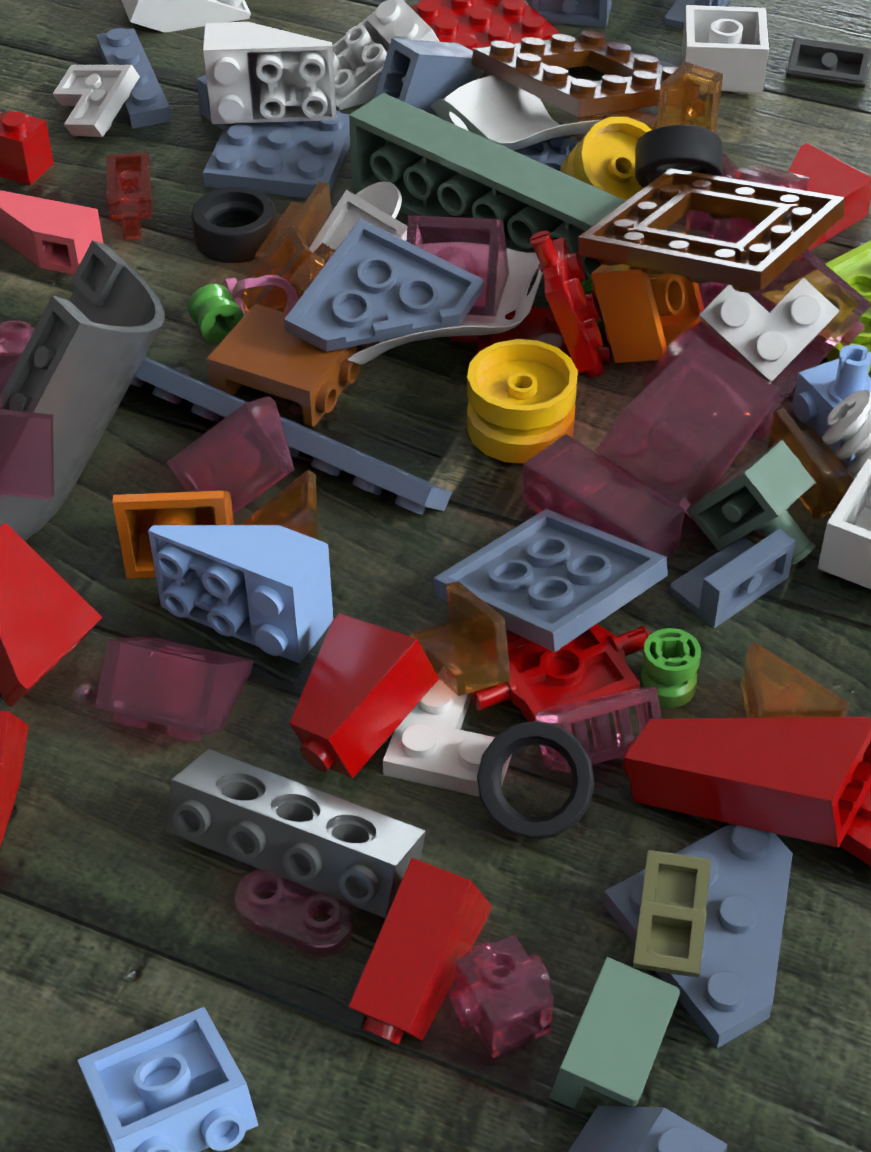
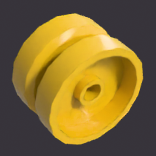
[560,117,652,201]
[467,339,578,464]

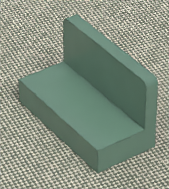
[550,957,680,1109]

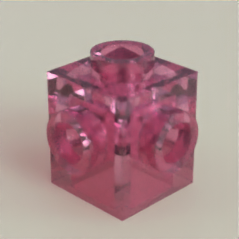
[450,934,554,1059]

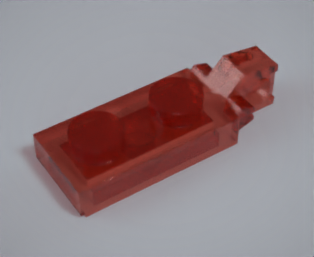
[106,152,153,240]

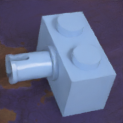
[792,344,871,468]

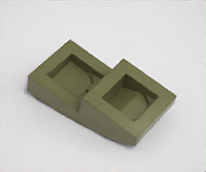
[633,850,712,978]

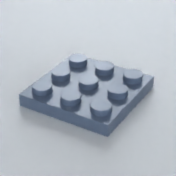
[203,111,350,201]
[433,509,668,652]

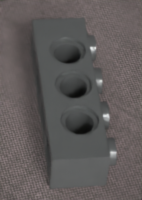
[165,749,426,918]

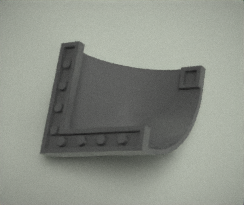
[0,240,165,541]

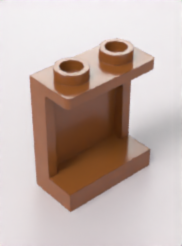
[207,304,361,427]

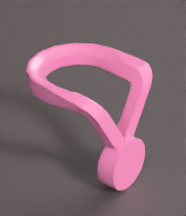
[223,275,299,316]

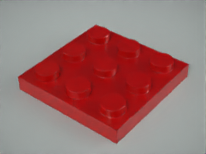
[410,0,560,51]

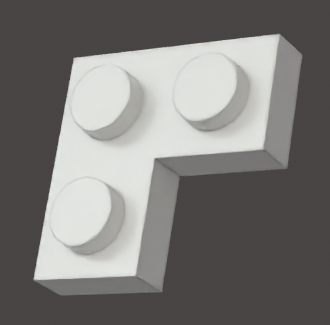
[53,65,140,137]
[698,278,839,385]
[383,679,512,797]

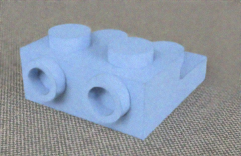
[78,1007,258,1152]

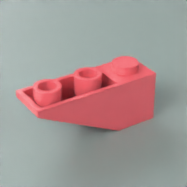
[0,190,103,275]

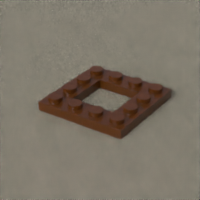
[471,31,702,117]
[578,168,845,293]

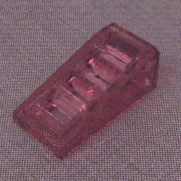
[536,686,662,772]

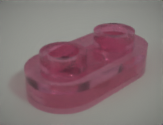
[234,869,355,957]

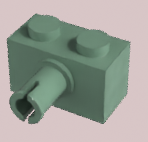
[686,440,816,566]

